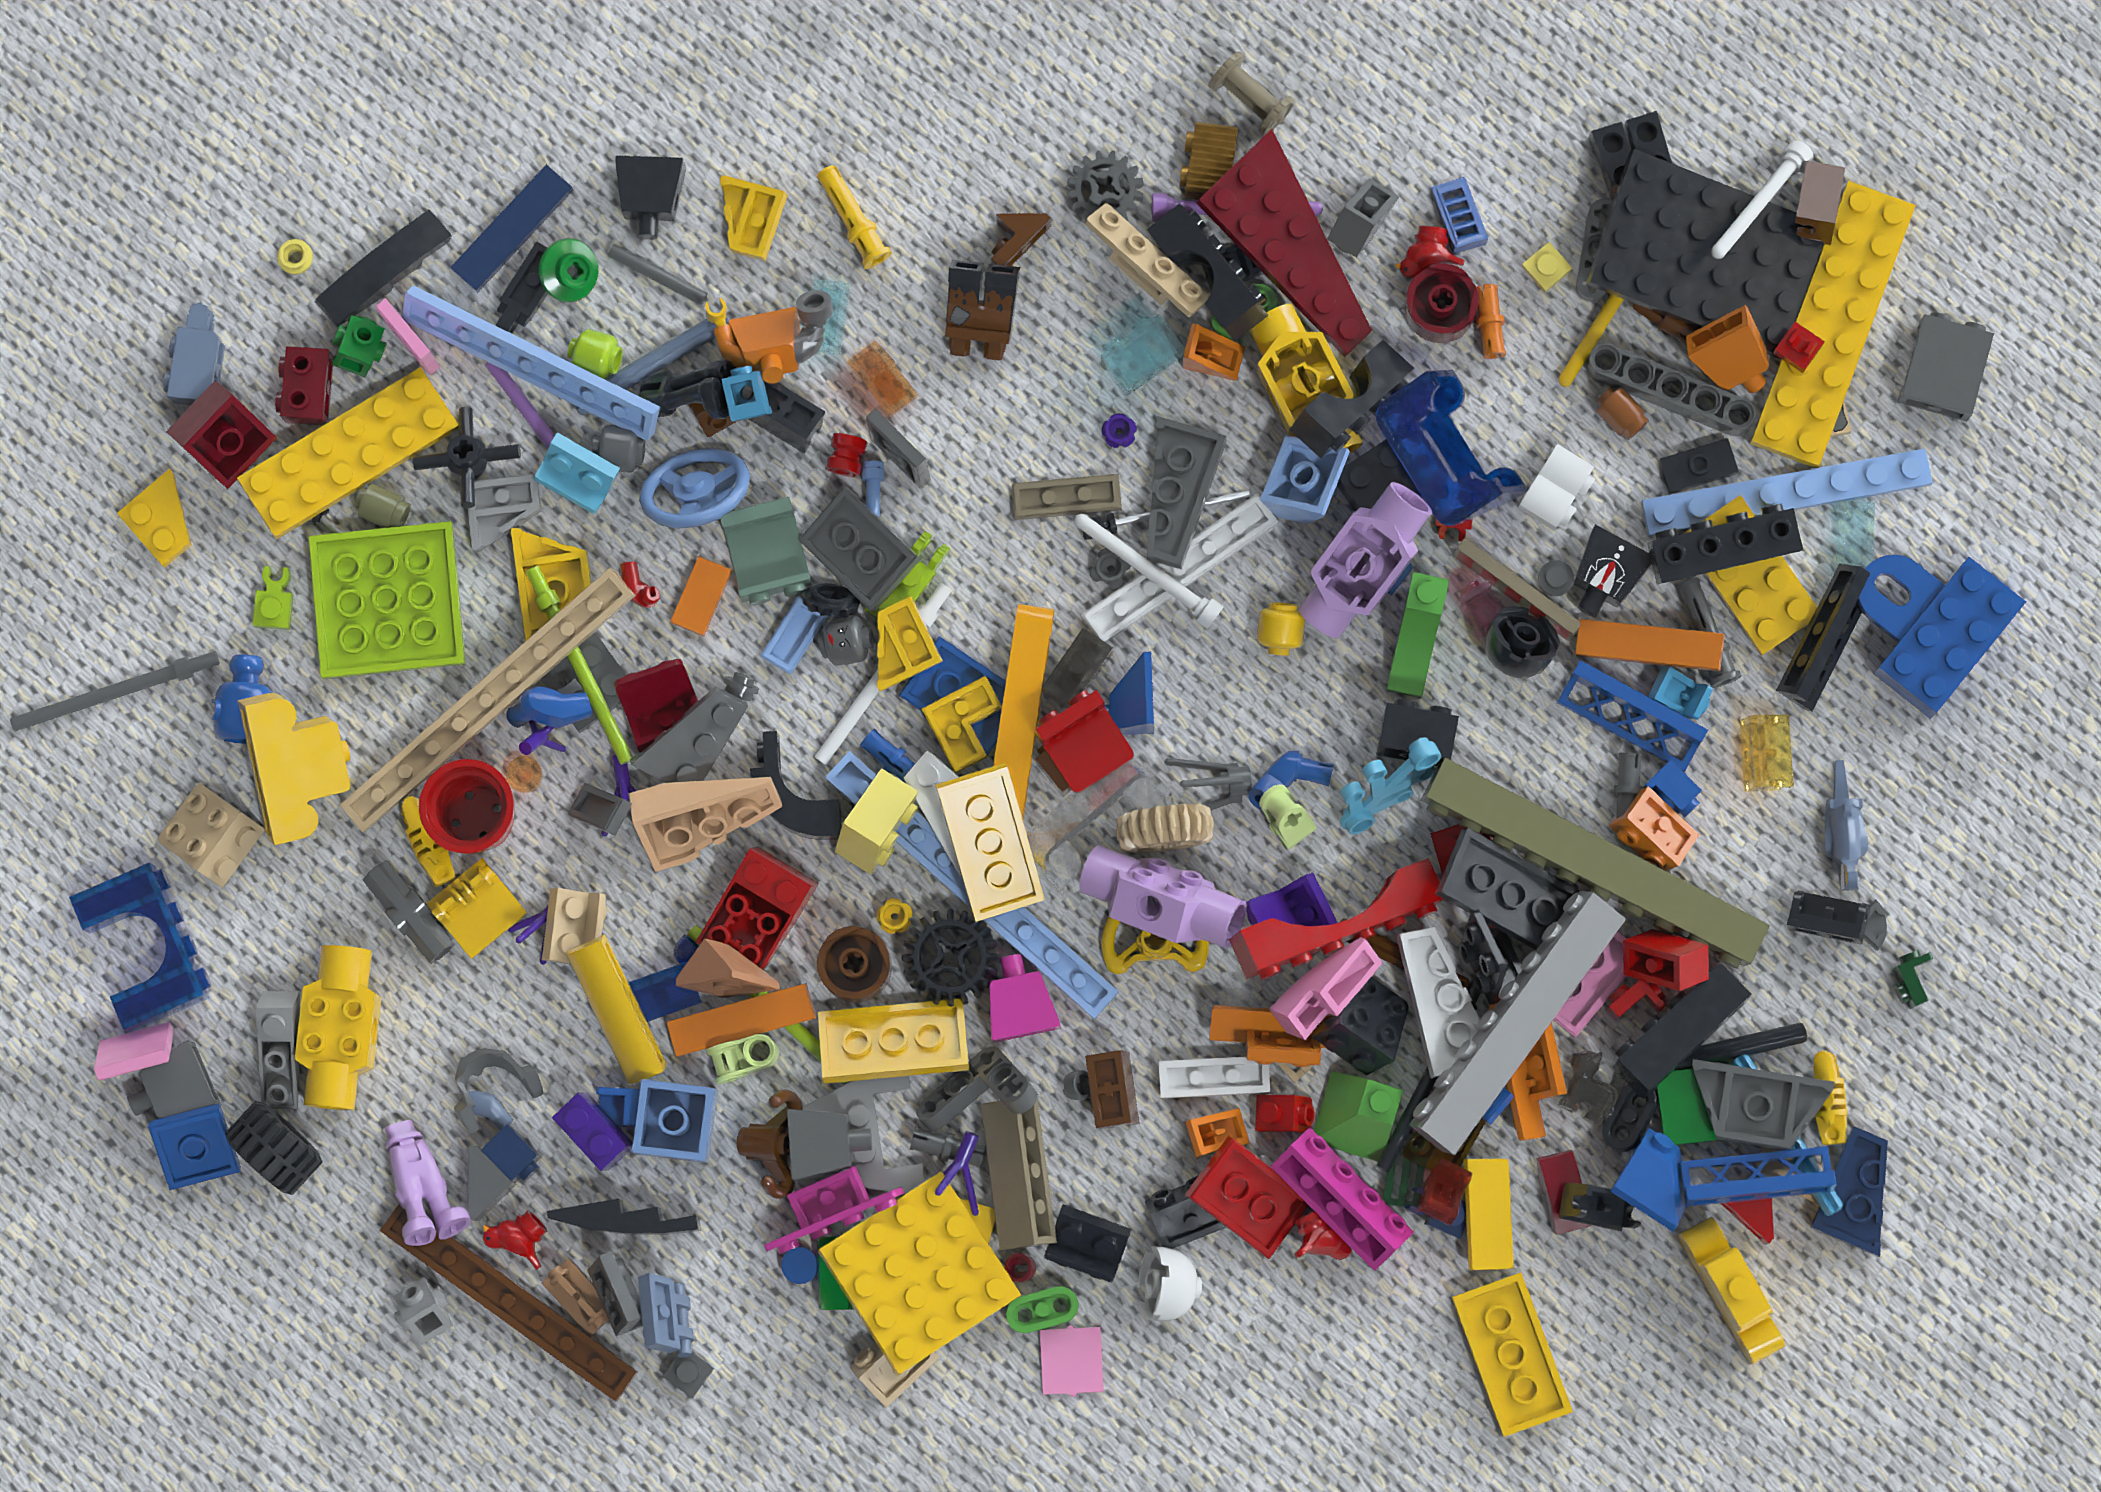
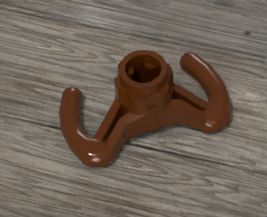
[737,1089,802,1199]

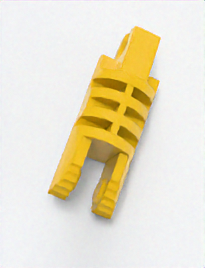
[401,795,455,887]
[1813,1050,1848,1145]

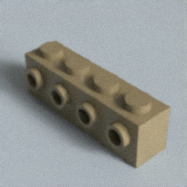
[981,1098,1057,1250]

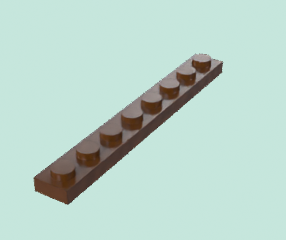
[379,1204,638,1402]

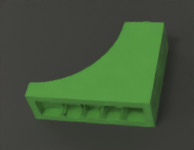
[1386,572,1449,699]

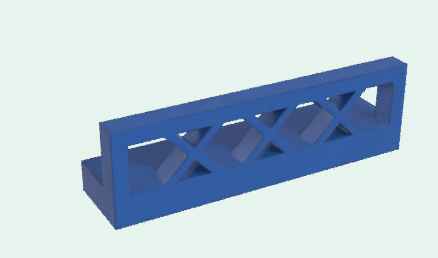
[1557,660,1708,772]
[1680,1146,1836,1207]

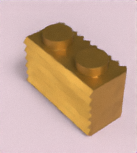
[1179,122,1238,200]

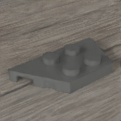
[1692,1059,1835,1150]

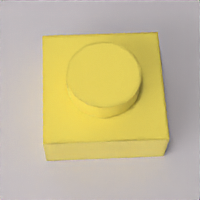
[1521,242,1573,293]

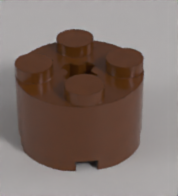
[817,926,892,1003]

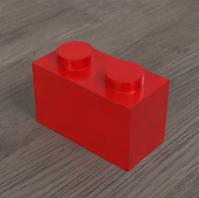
[1623,929,1709,991]

